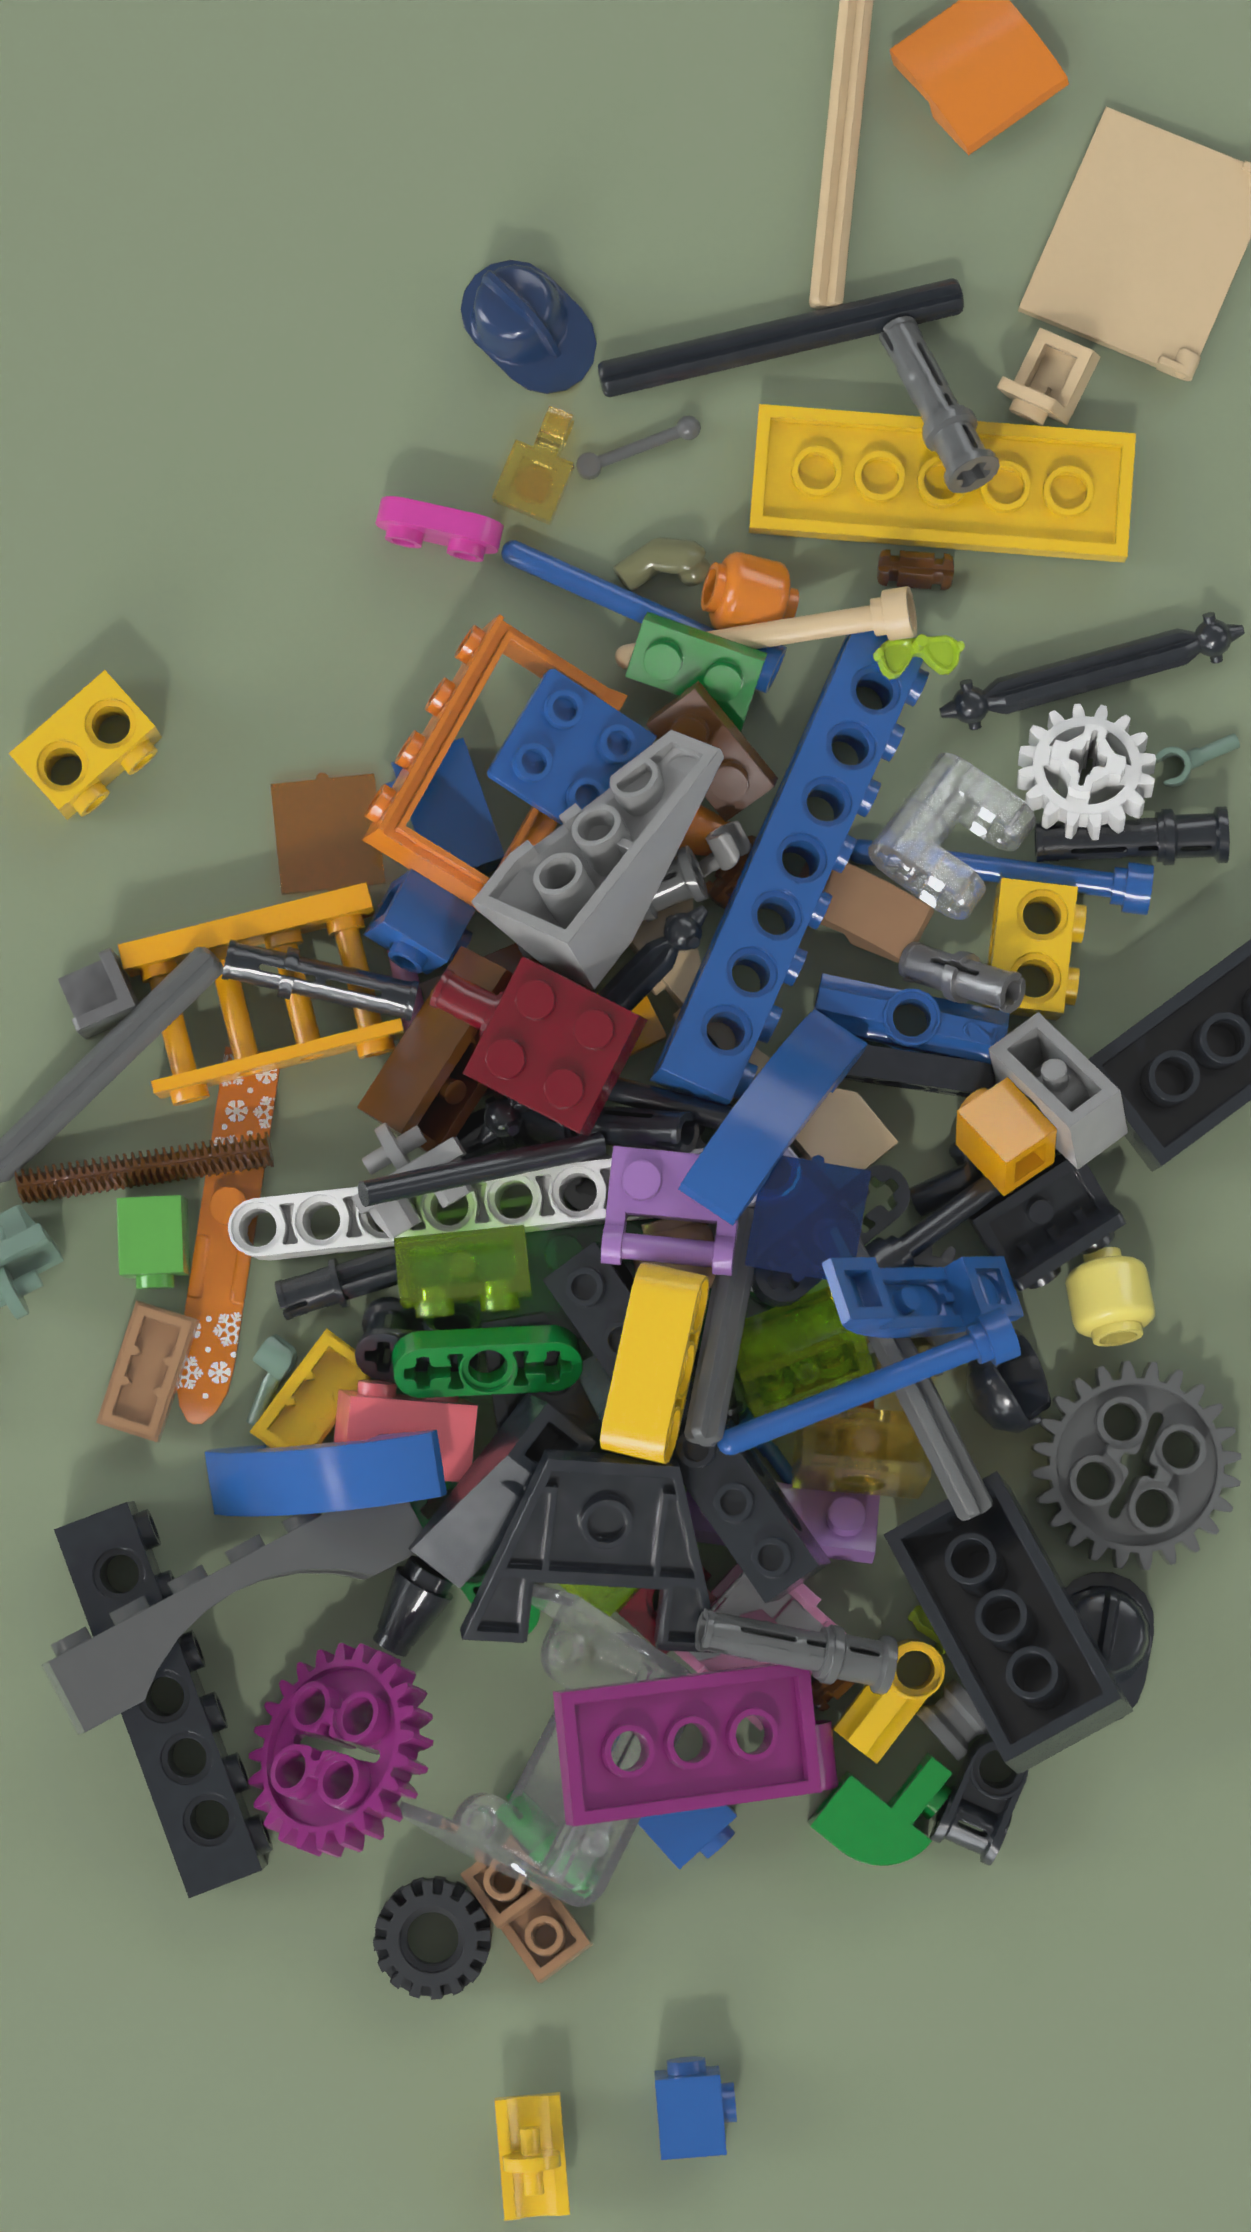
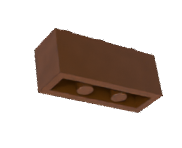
[357,946,513,1152]

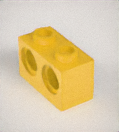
[9,670,162,820]
[982,878,1087,1020]

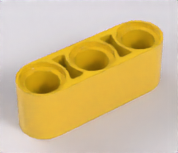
[600,1262,709,1464]

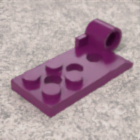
[553,1664,838,1827]

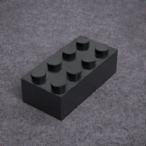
[1088,939,1251,1172]
[883,1471,1133,1774]

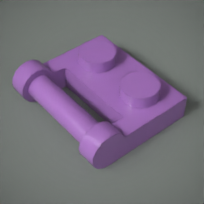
[601,1146,739,1276]

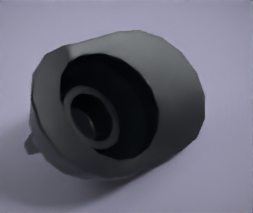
[1066,1572,1154,1721]

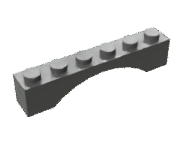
[42,1502,423,1735]

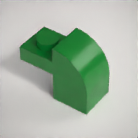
[807,1752,952,1866]

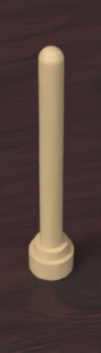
[615,586,917,670]

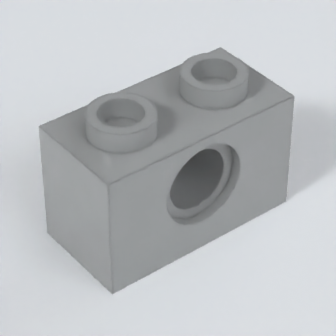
[988,1012,1128,1169]

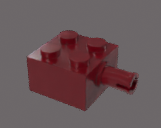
[429,956,648,1136]

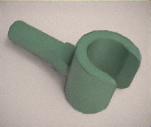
[1156,733,1240,788]
[246,1334,298,1426]

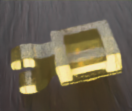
[492,406,575,525]

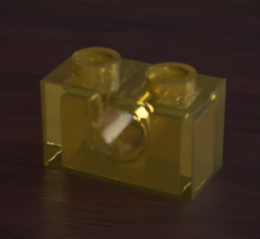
[791,1407,932,1499]

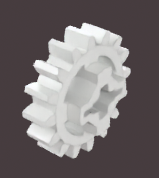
[1017,703,1156,840]

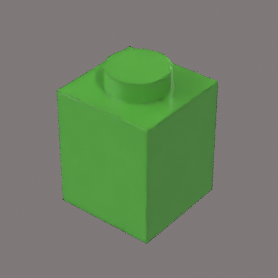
[116,1195,190,1289]

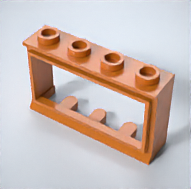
[362,614,628,915]

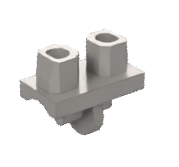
[351,1122,474,1239]

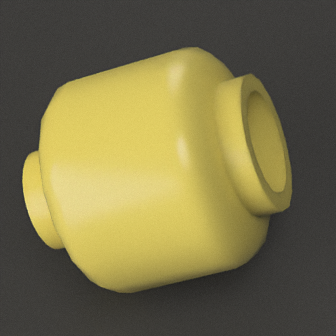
[1065,1247,1155,1347]

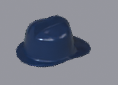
[461,260,597,394]

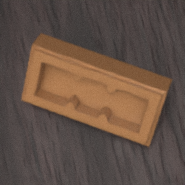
[96,1300,200,1442]

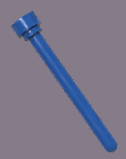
[501,540,787,693]
[850,839,1154,915]
[717,1307,1021,1456]

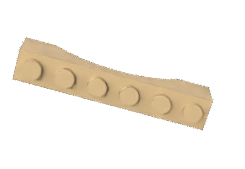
[629,898,898,1194]

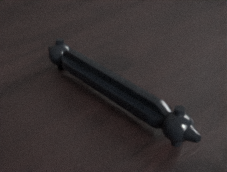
[939,612,1245,730]
[477,905,708,1144]

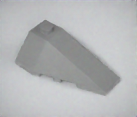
[472,730,724,989]

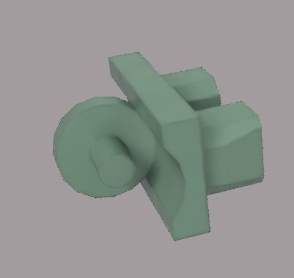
[0,1205,64,1320]

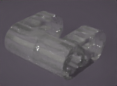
[868,753,1036,920]

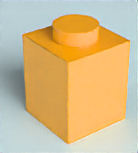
[956,1077,1057,1196]

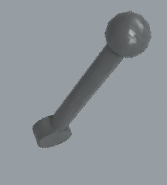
[576,415,701,480]

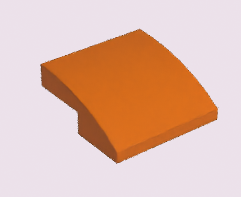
[889,0,1069,156]

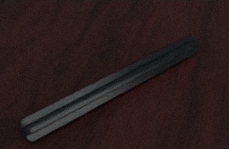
[598,278,964,397]

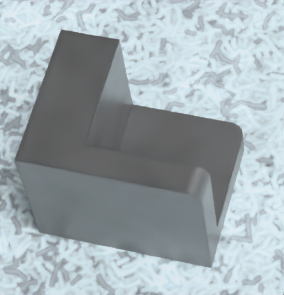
[58,948,139,1039]

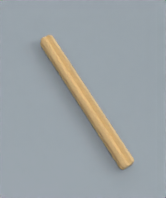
[809,0,873,310]

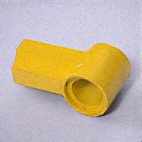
[833,1639,945,1764]

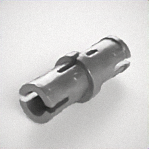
[899,942,1026,1013]

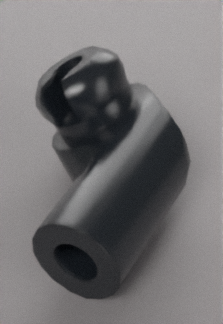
[910,1142,984,1216]

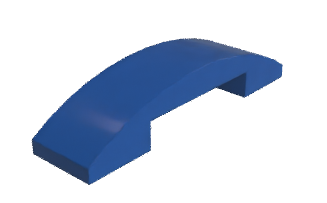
[678,1009,868,1226]
[822,1256,1024,1338]
[204,1430,447,1517]

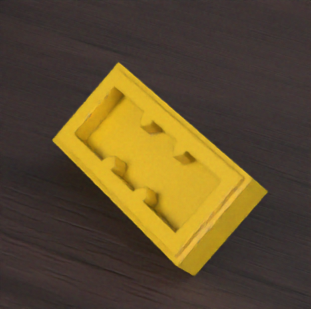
[250,1328,371,1448]

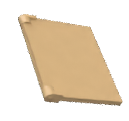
[1018,107,1251,381]

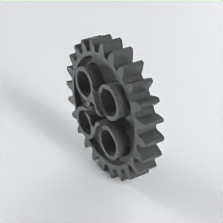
[1030,1361,1242,1570]

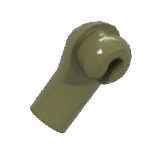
[613,537,710,592]

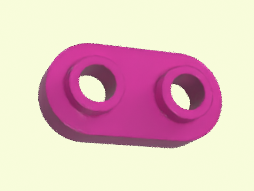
[375,496,504,562]

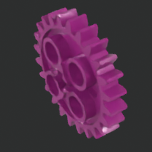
[248,1643,434,1858]

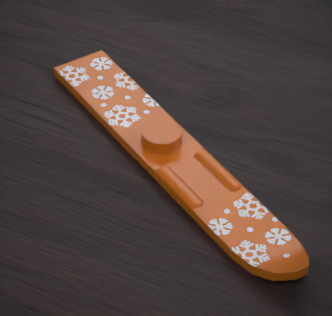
[177,1046,280,1425]

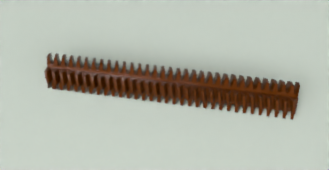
[15,1132,274,1204]

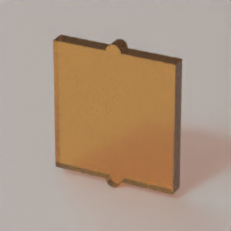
[270,772,386,895]

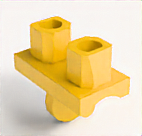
[495,2092,570,2221]

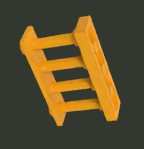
[118,882,405,1106]

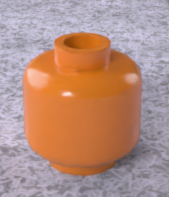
[701,552,799,630]

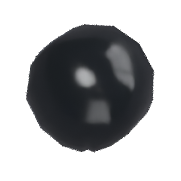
[966,1329,1051,1433]

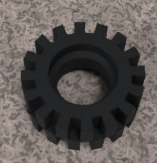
[373,1876,492,2000]

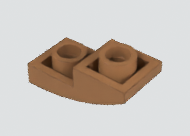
[798,862,934,963]
[460,1836,594,1983]

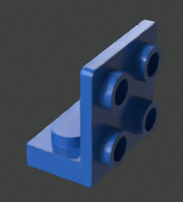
[487,669,657,825]

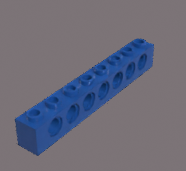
[649,631,929,1105]

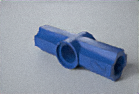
[814,973,1010,1064]

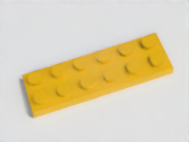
[749,404,1136,563]

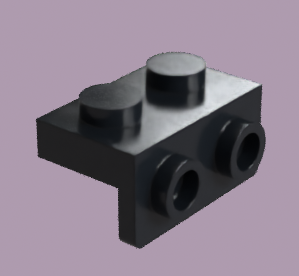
[968,1154,1126,1291]

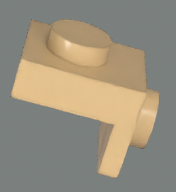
[997,327,1101,426]

